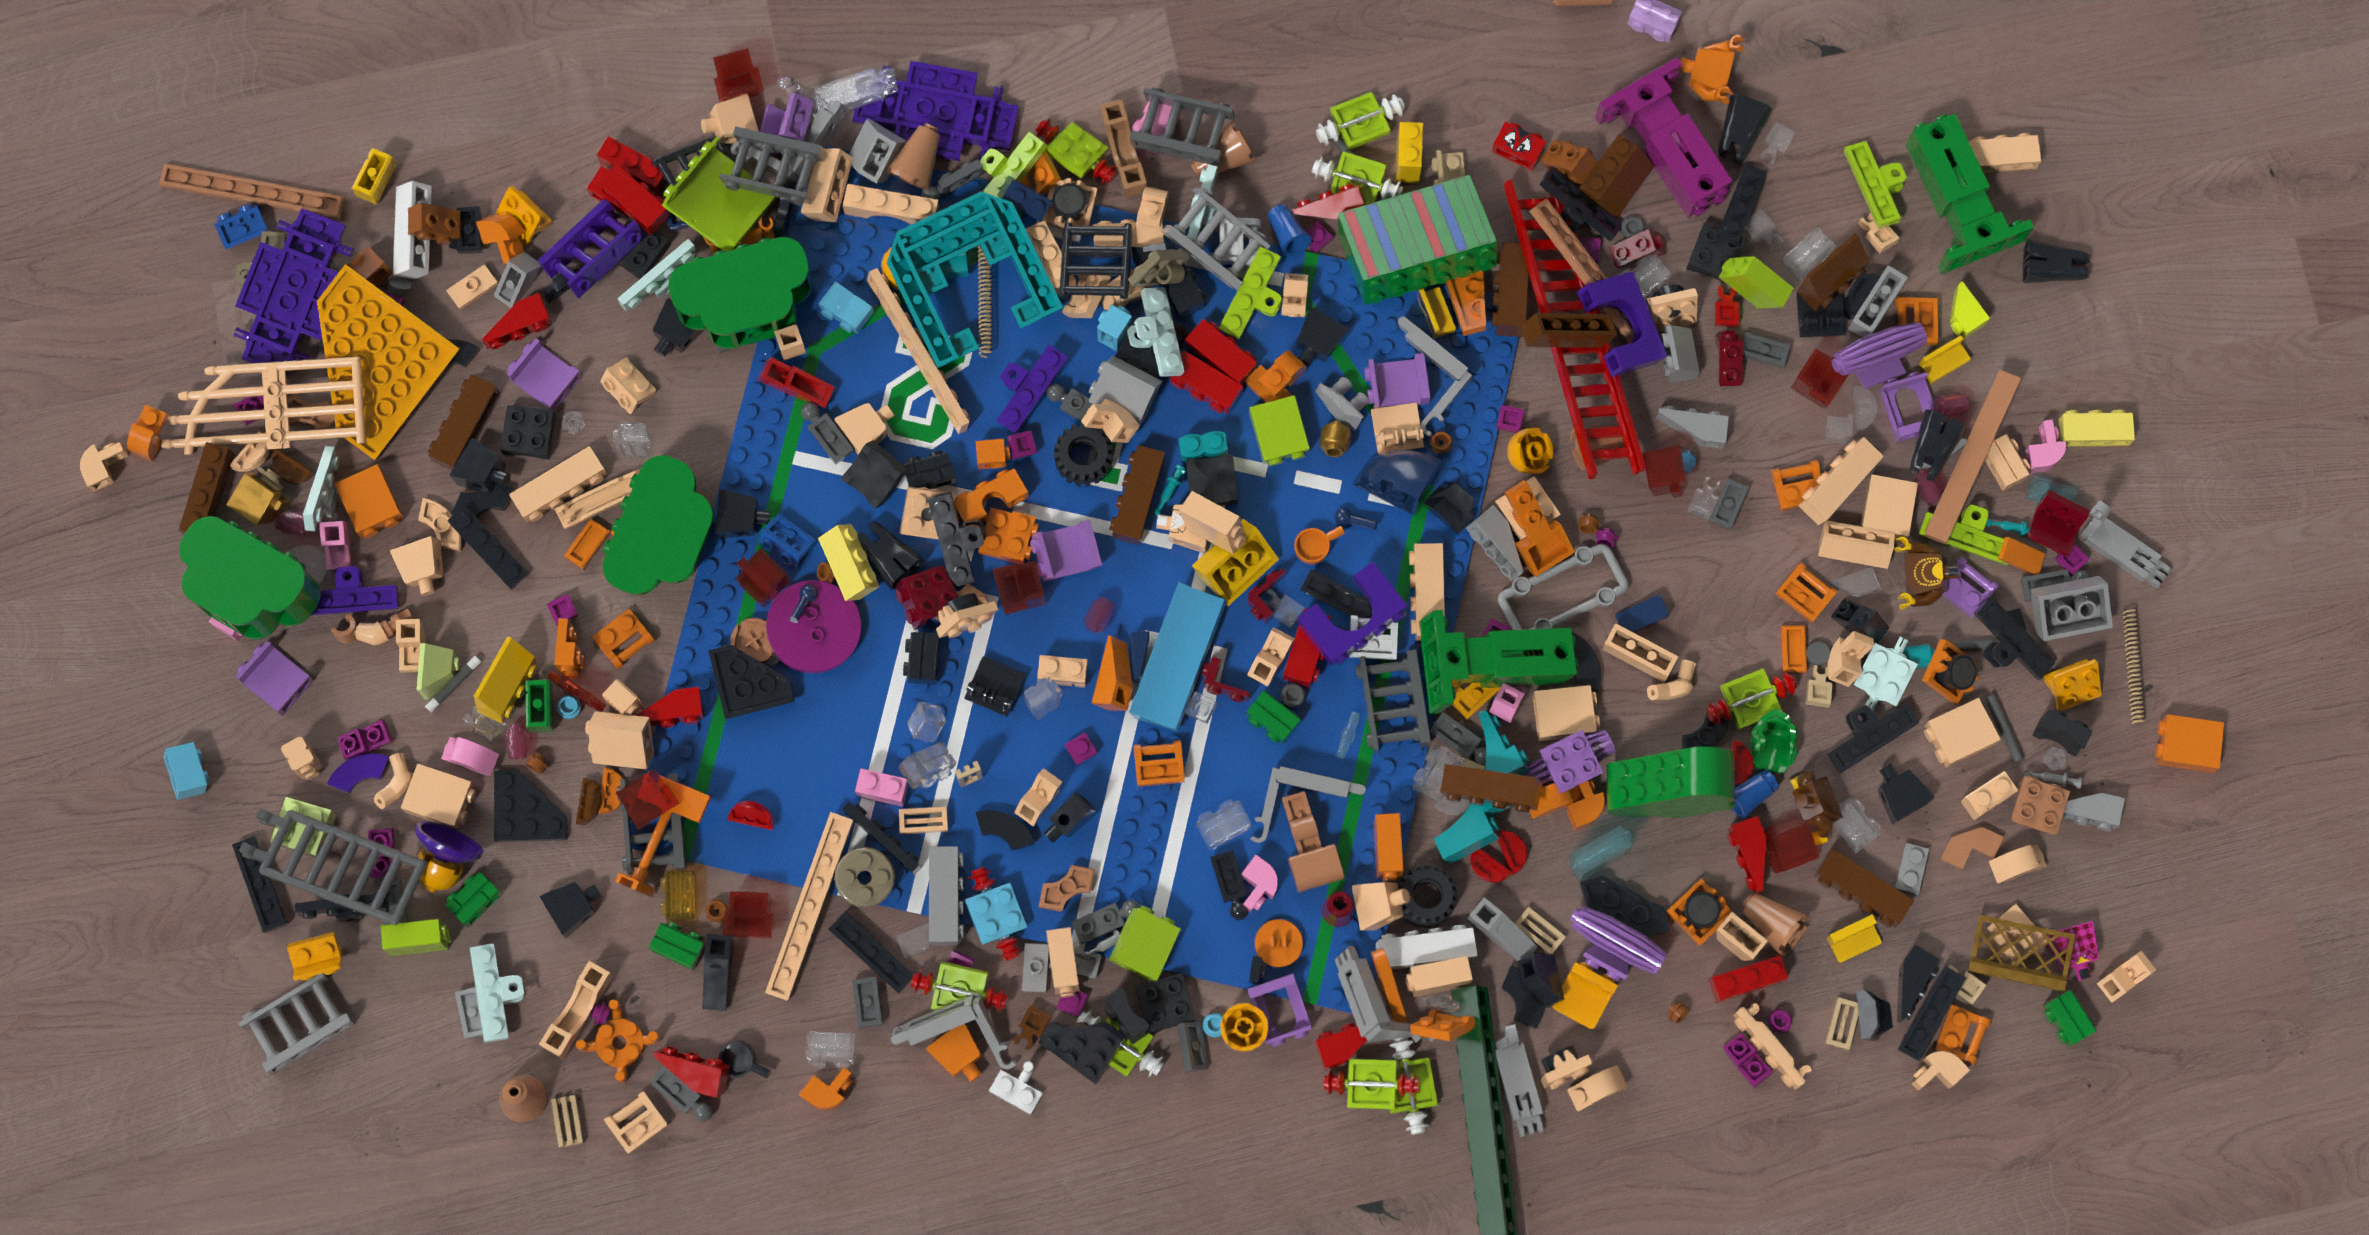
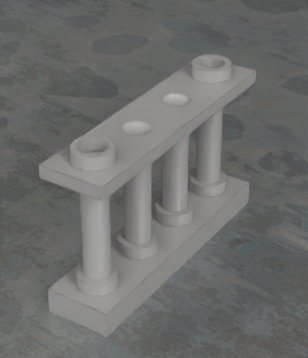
[1161,187,1271,290]
[238,973,355,1075]

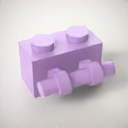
[1628,0,1682,43]

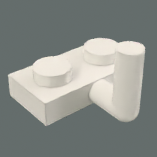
[989,1062,1043,1115]

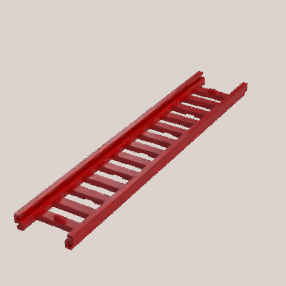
[1504,180,1646,479]

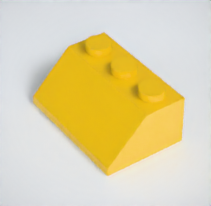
[1192,519,1279,606]
[473,636,538,724]

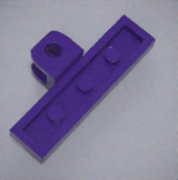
[996,345,1069,434]
[311,566,399,616]

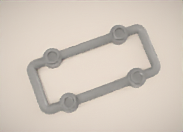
[1498,544,1629,630]

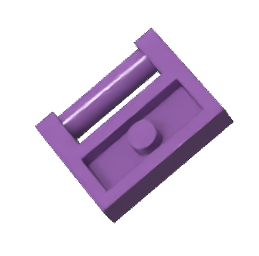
[1943,557,1999,618]

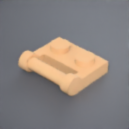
[1062,275,1111,318]
[604,1091,669,1154]

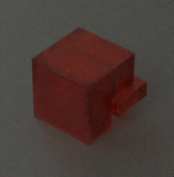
[713,48,764,102]
[1791,348,1849,409]
[1643,445,1688,498]
[735,548,790,609]
[993,561,1045,616]
[616,769,680,830]
[1763,816,1819,874]
[723,891,773,939]

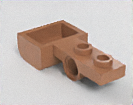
[1281,791,1344,893]

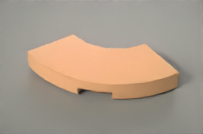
[418,498,462,551]

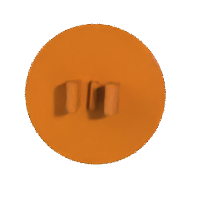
[1255,919,1303,967]

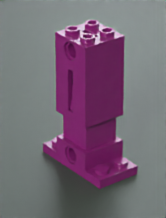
[1595,58,1732,218]

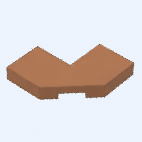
[1940,827,2004,870]

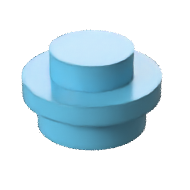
[557,695,581,719]
[1203,1013,1223,1037]

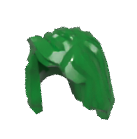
[1750,709,1798,774]

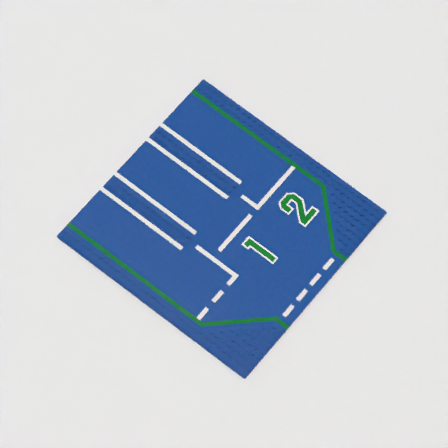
[631,146,1519,1014]

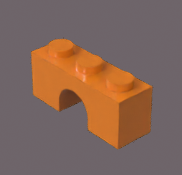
[954,469,1029,523]

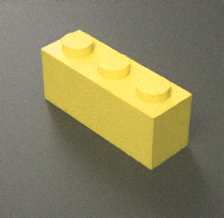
[2058,410,2135,447]
[818,524,879,601]

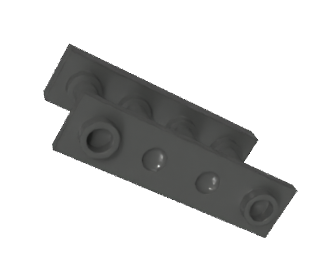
[1130,87,1235,167]
[719,126,827,206]
[1355,650,1431,754]
[617,774,687,876]

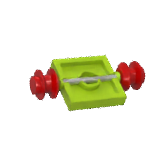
[1035,119,1117,185]
[1706,668,1797,730]
[911,961,1008,1017]
[1324,1059,1421,1110]

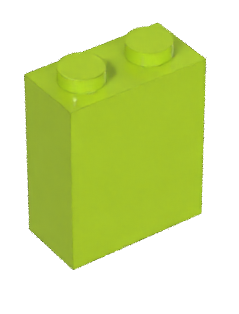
[1719,256,1794,309]
[1248,395,1309,466]
[1109,906,1180,981]
[381,919,452,956]

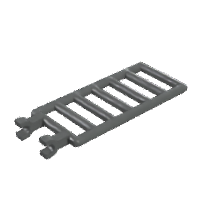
[239,808,427,925]

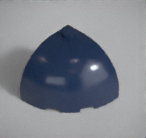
[1352,449,1442,516]

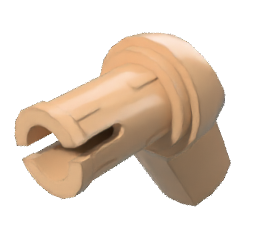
[1647,660,1697,700]
[374,753,413,809]

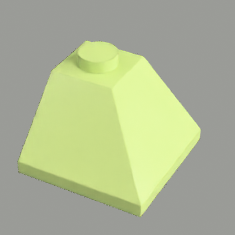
[417,643,460,700]

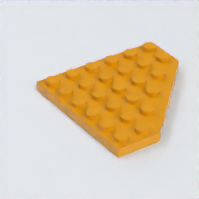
[317,264,459,460]

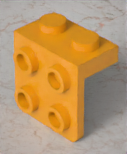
[1552,962,1618,1029]

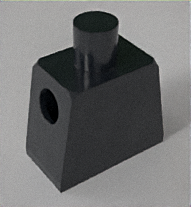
[653,297,704,357]
[1297,307,1349,367]
[449,438,511,493]
[715,489,771,538]
[1877,764,1934,825]
[1044,792,1098,843]
[539,882,601,938]

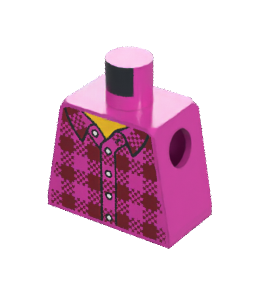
[2047,921,2099,981]

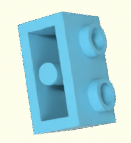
[1097,305,1132,352]
[163,742,209,800]

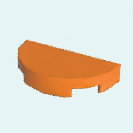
[598,767,622,815]

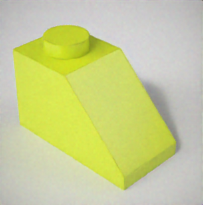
[1950,281,1990,339]

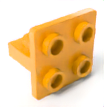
[495,186,553,247]
[2044,659,2102,711]
[287,932,343,981]

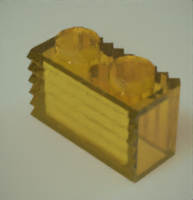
[661,870,697,922]

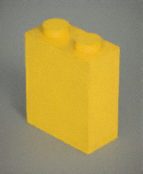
[1395,122,1423,185]

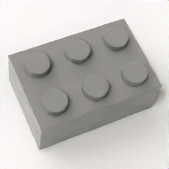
[2031,576,2113,641]

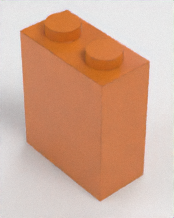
[335,464,404,538]
[2155,714,2224,773]
[1373,813,1403,883]

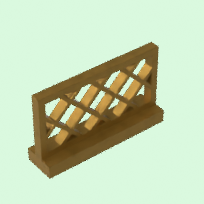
[1968,915,2075,992]

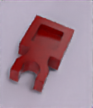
[1714,286,1739,327]

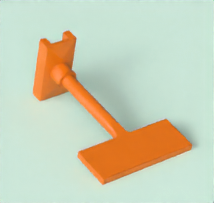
[615,771,711,897]

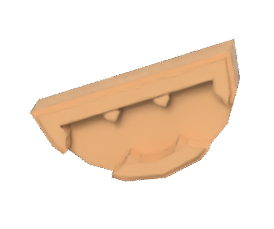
[230,431,269,472]

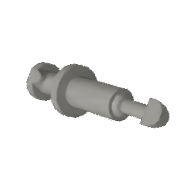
[2024,771,2082,789]
[1083,930,1121,959]

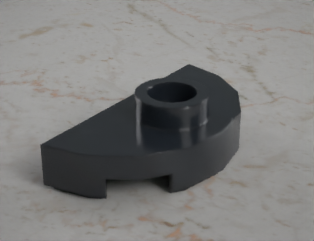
[544,269,580,303]

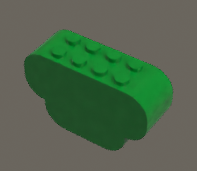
[668,237,813,349]
[603,455,714,596]
[179,516,321,640]
[1606,747,1735,818]

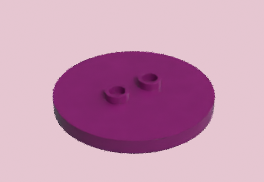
[766,580,861,673]

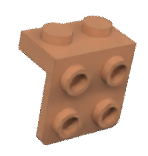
[2011,776,2070,835]

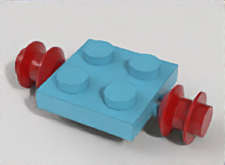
[965,867,1027,961]

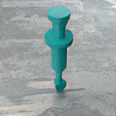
[1155,464,1187,517]
[1985,519,2030,537]

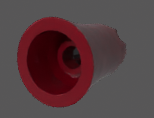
[1322,891,1355,927]

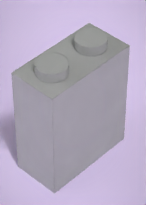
[1088,356,1162,425]

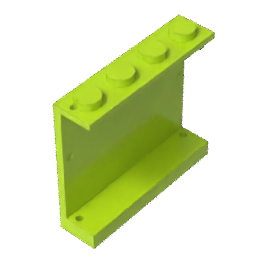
[662,136,784,252]

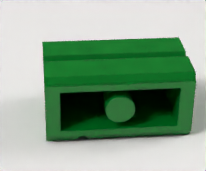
[525,680,553,733]
[1246,690,1301,744]
[445,872,502,928]
[648,921,706,971]
[2043,990,2097,1047]

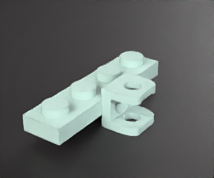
[1186,164,1219,257]
[617,239,697,312]
[1127,287,1184,376]
[303,446,339,531]
[470,944,524,1043]

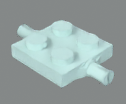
[1854,636,1918,711]

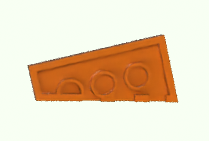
[1445,271,1486,336]

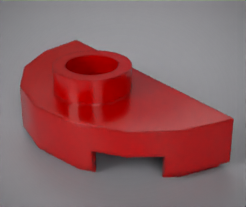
[1731,740,1754,787]
[727,801,775,830]
[1496,830,1527,876]
[1470,848,1512,883]

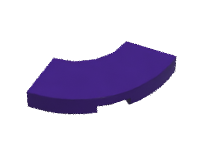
[327,754,390,793]

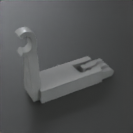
[731,100,846,185]
[1398,317,1473,437]
[2081,501,2172,589]
[1250,766,1366,843]
[1335,946,1434,1043]
[891,995,1017,1069]
[1495,1024,1544,1138]

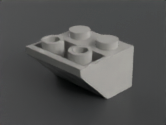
[849,118,906,183]
[1661,325,1700,383]

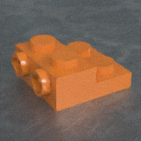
[978,508,1039,565]
[554,618,585,679]

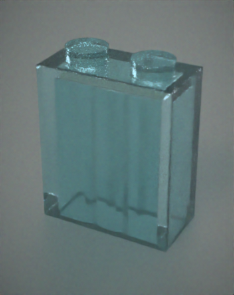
[1567,825,1633,882]

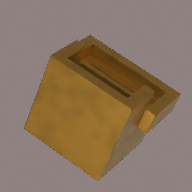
[227,472,292,525]

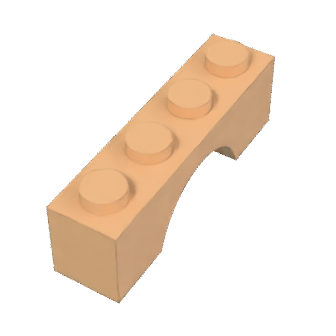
[843,184,940,225]
[539,961,613,1060]

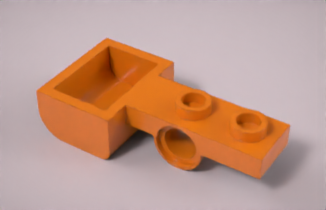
[1504,480,1575,577]

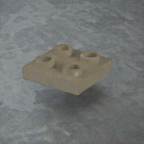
[1128,249,1189,287]

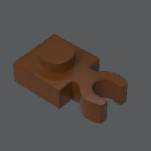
[1014,1005,1051,1051]

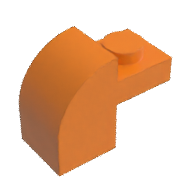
[476,213,525,264]
[1258,350,1307,398]
[127,404,169,462]
[1566,779,1605,832]
[1530,783,1582,819]
[799,1067,853,1111]

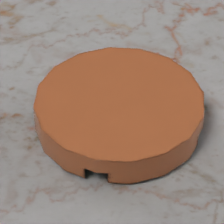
[731,618,775,663]

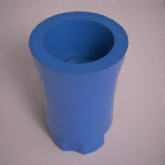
[1267,204,1311,257]
[1732,770,1779,819]

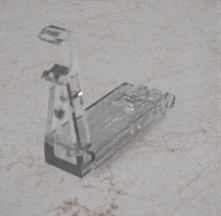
[777,67,898,116]

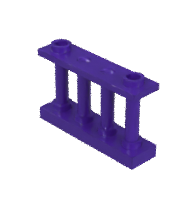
[537,199,645,299]

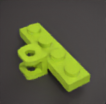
[980,132,1048,197]
[1844,141,1907,229]
[1219,246,1283,340]
[1918,504,2009,566]

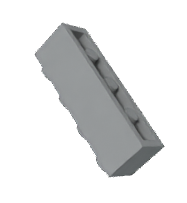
[929,847,964,945]

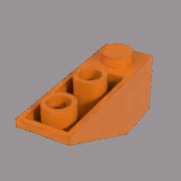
[1092,636,1133,711]

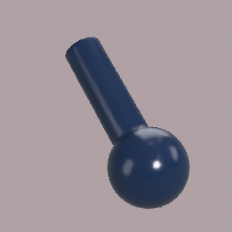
[1334,507,1378,530]
[789,584,818,623]

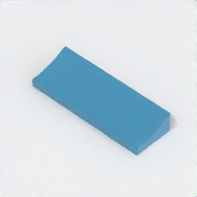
[1129,582,1226,732]

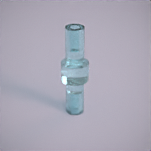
[1335,712,1360,759]

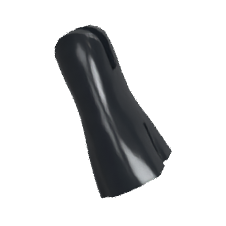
[1718,93,1772,164]
[2022,239,2090,283]
[1910,409,1967,482]
[858,521,924,591]

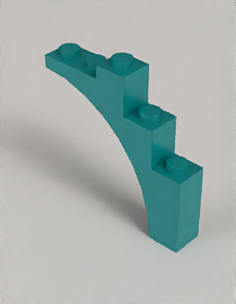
[1434,710,1530,865]

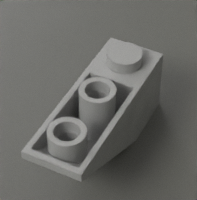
[1656,406,1729,449]
[1466,505,1523,581]
[2062,793,2125,832]
[1467,897,1538,961]

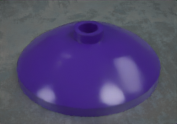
[415,821,483,863]

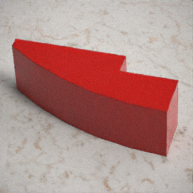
[757,357,835,408]

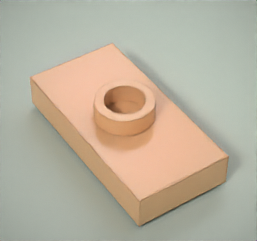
[446,264,498,310]

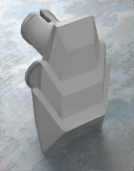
[1316,377,1369,432]

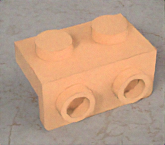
[601,357,657,414]

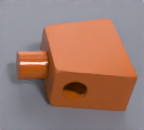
[926,1024,982,1082]

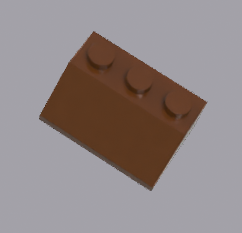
[1580,134,1654,218]
[1797,233,1869,312]

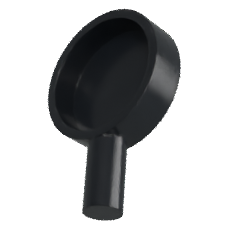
[718,1040,771,1079]

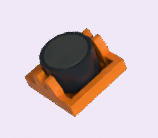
[1922,639,1979,704]
[1666,879,1734,946]

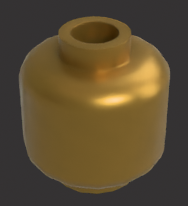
[1320,421,1351,457]

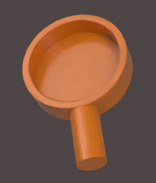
[1294,526,1345,564]

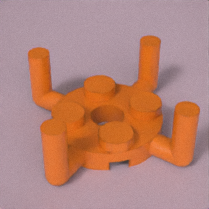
[576,1000,661,1084]

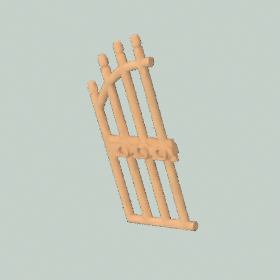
[161,357,366,455]

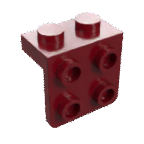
[2028,490,2090,557]
[895,566,958,630]

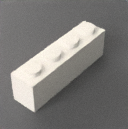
[393,181,431,280]
[1376,925,1478,970]

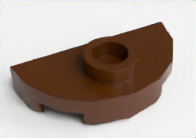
[272,449,315,484]
[576,778,601,826]

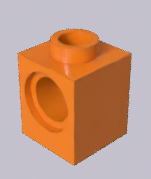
[976,439,1010,470]

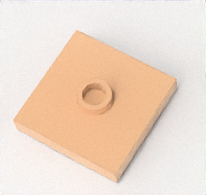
[1980,904,2046,966]

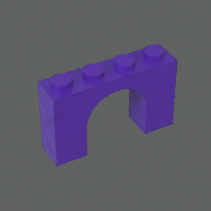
[1577,271,1667,377]
[1297,562,1408,667]

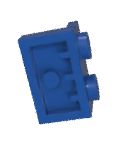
[214,203,269,250]
[758,513,816,569]

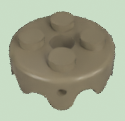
[835,846,896,907]

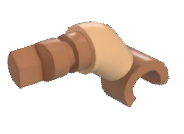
[330,608,413,646]

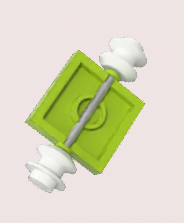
[1316,92,1405,150]
[1312,151,1404,205]
[1077,1010,1164,1077]
[1389,1037,1438,1135]

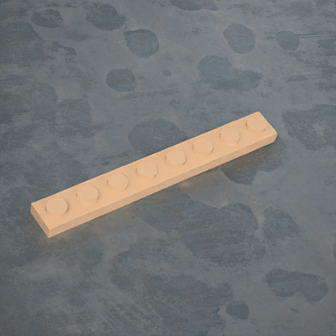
[867,268,970,434]
[765,812,854,1001]

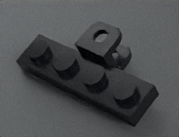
[1539,167,1622,241]
[927,492,986,587]
[1973,596,2056,680]
[1827,703,1919,774]
[294,892,396,922]

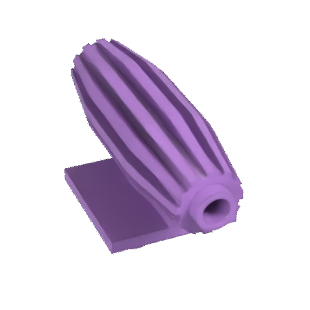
[1832,322,1927,390]
[1523,730,1615,794]
[1570,906,1667,981]

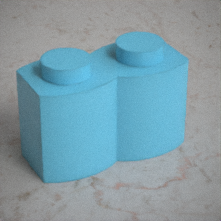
[819,282,874,334]

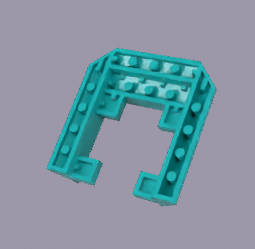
[886,191,1063,368]

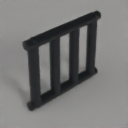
[651,135,736,186]
[1059,222,1133,299]

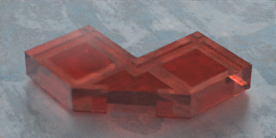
[547,670,607,712]

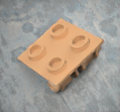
[1371,402,1424,454]

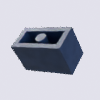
[997,175,1052,222]

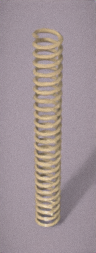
[978,246,992,358]
[2122,609,2145,724]

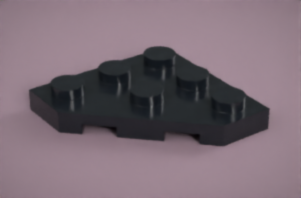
[708,645,795,720]
[494,770,567,843]
[1579,875,1670,938]
[1038,1022,1126,1085]

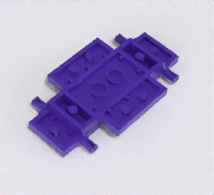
[852,61,1019,162]
[234,208,354,377]

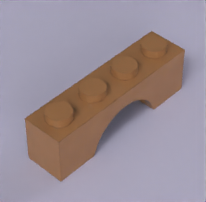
[1100,99,1147,198]

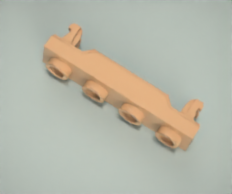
[554,468,640,530]
[1733,1003,1812,1090]

